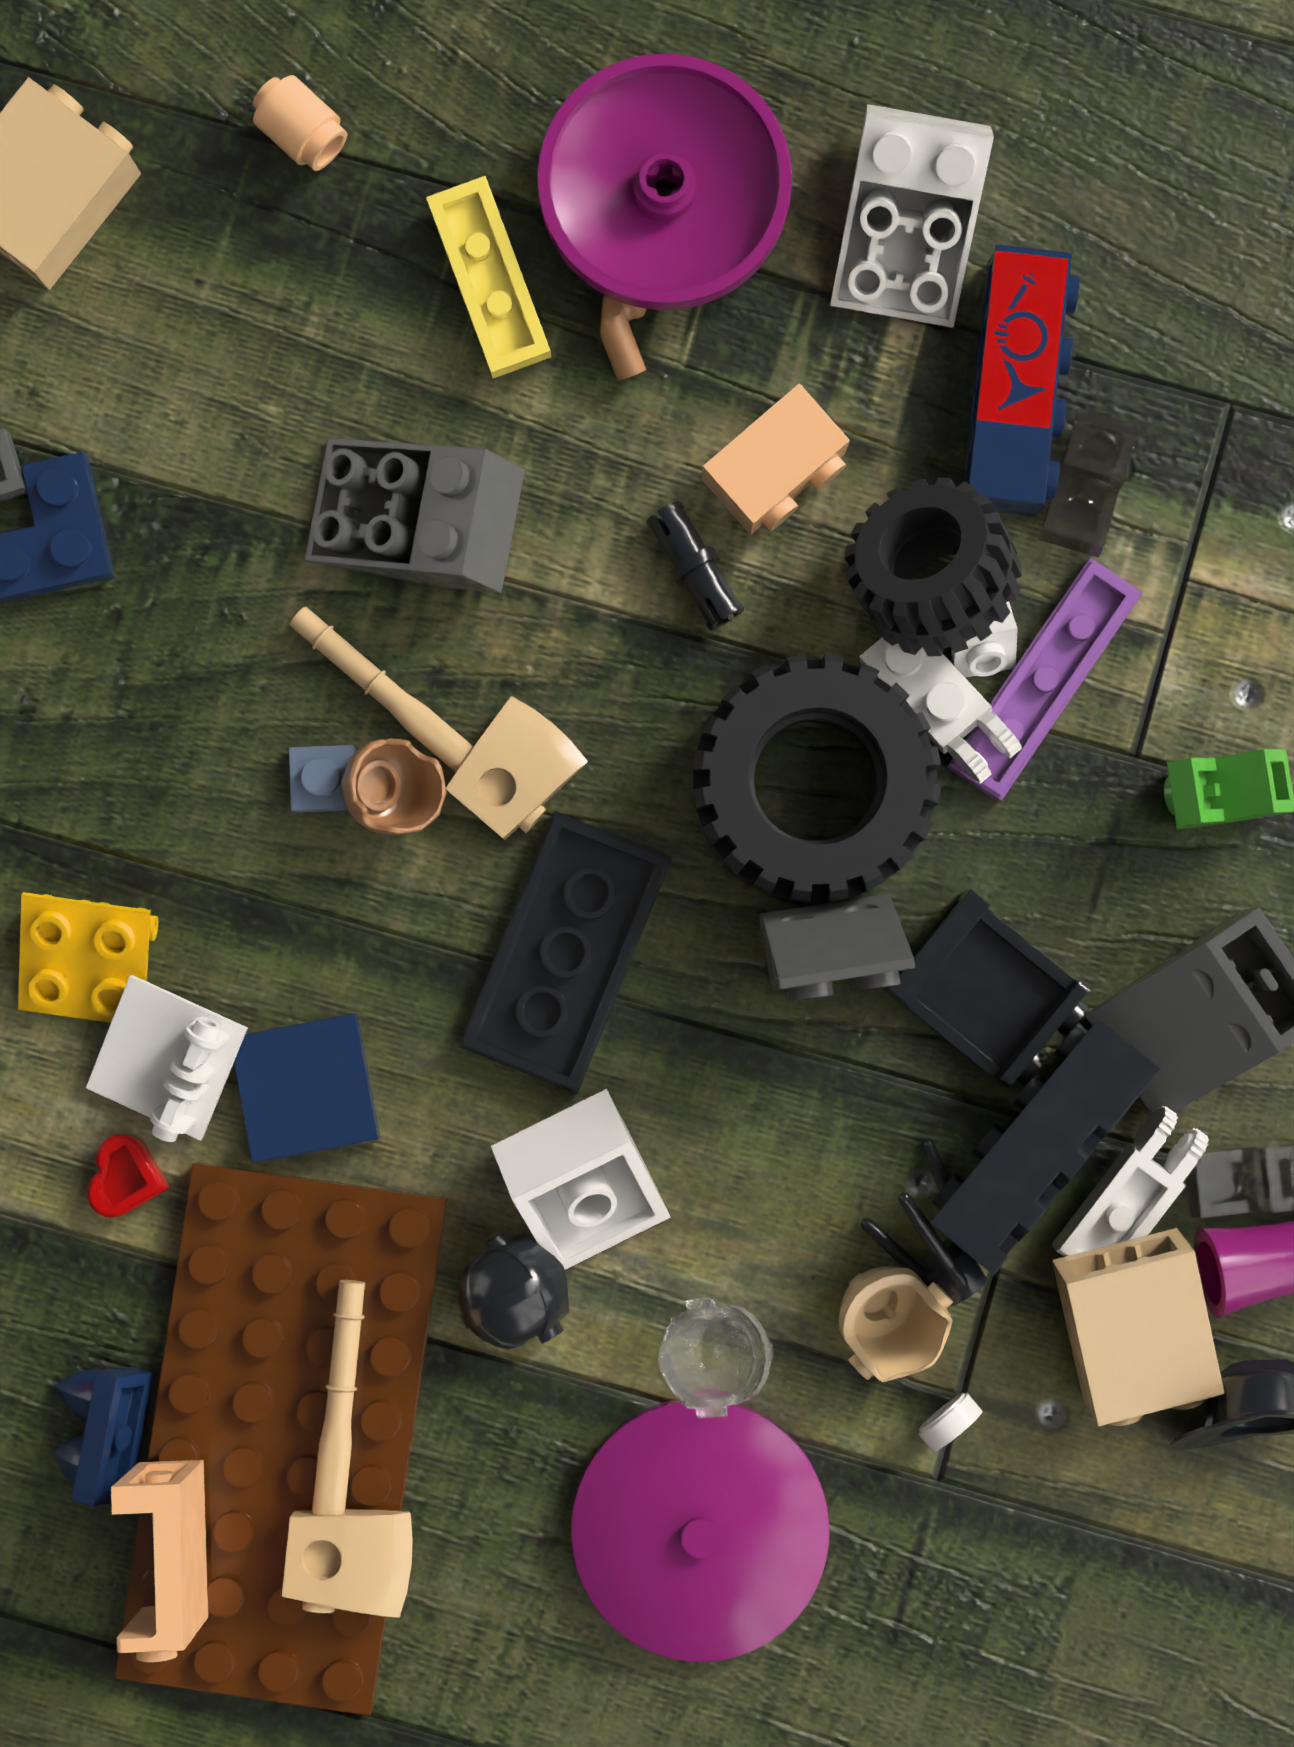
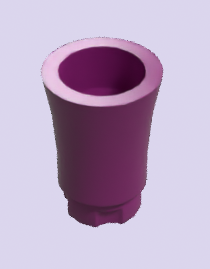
[1193,1221,1294,1318]

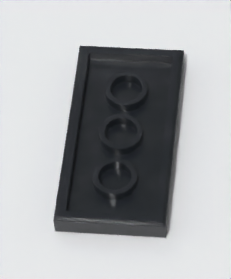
[459,811,672,1094]

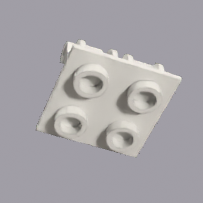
[86,975,248,1142]

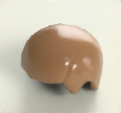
[341,738,447,836]

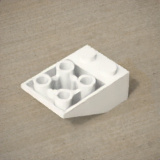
[830,104,994,328]

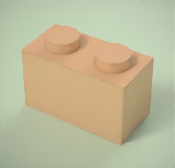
[702,383,850,535]

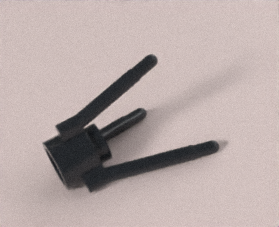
[861,1139,988,1307]

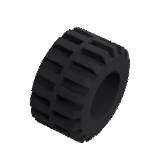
[844,478,1022,657]

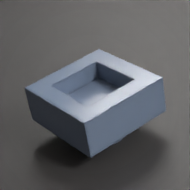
[289,745,355,813]

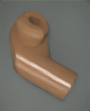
[600,295,646,381]

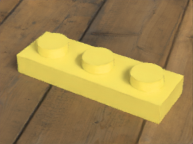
[426,176,551,378]

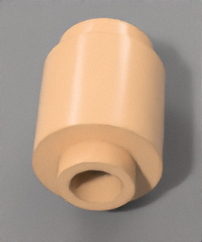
[253,75,347,171]

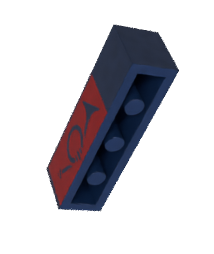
[963,244,1080,517]

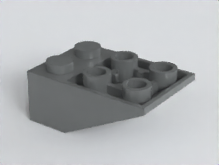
[305,438,525,593]
[759,893,915,1001]
[1084,907,1294,1115]

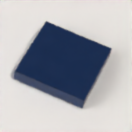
[234,1013,381,1163]

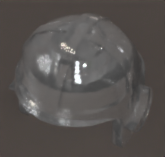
[658,1298,774,1418]

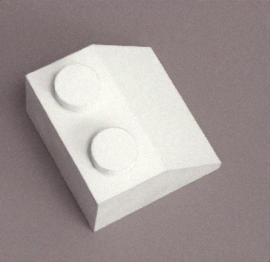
[491,1089,671,1270]

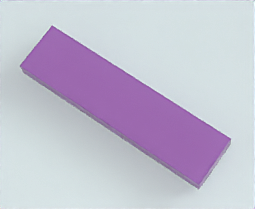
[947,558,1142,803]

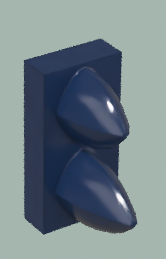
[53,1367,154,1507]

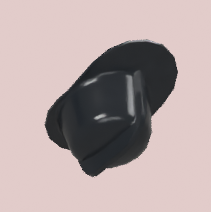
[1170,1359,1294,1450]

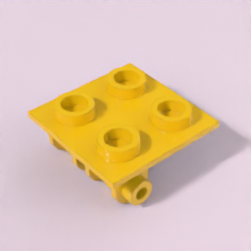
[18,892,158,1023]

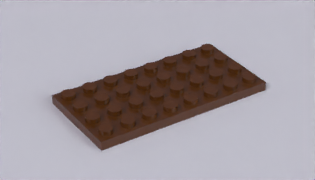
[115,1162,448,1716]

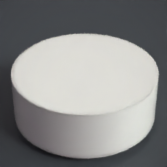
[918,1393,983,1453]

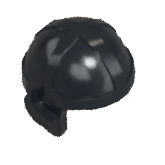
[458,1230,569,1349]

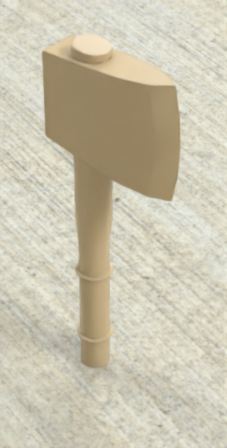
[290,606,588,840]
[282,1280,413,1618]

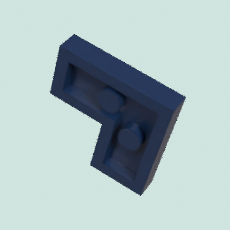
[0,452,115,603]

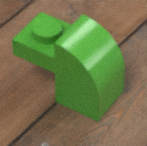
[1164,749,1294,829]

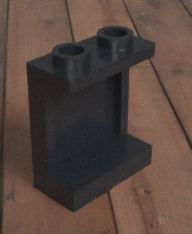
[883,889,1090,1088]

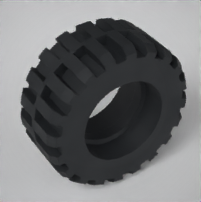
[692,654,941,904]

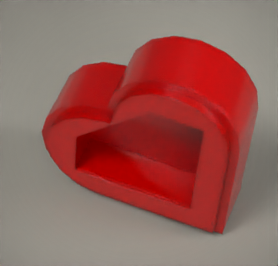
[87,1134,171,1218]

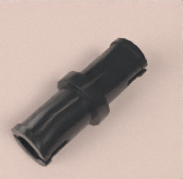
[646,501,744,630]

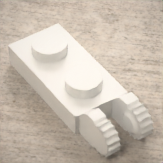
[859,637,1022,784]
[1052,1105,1209,1257]

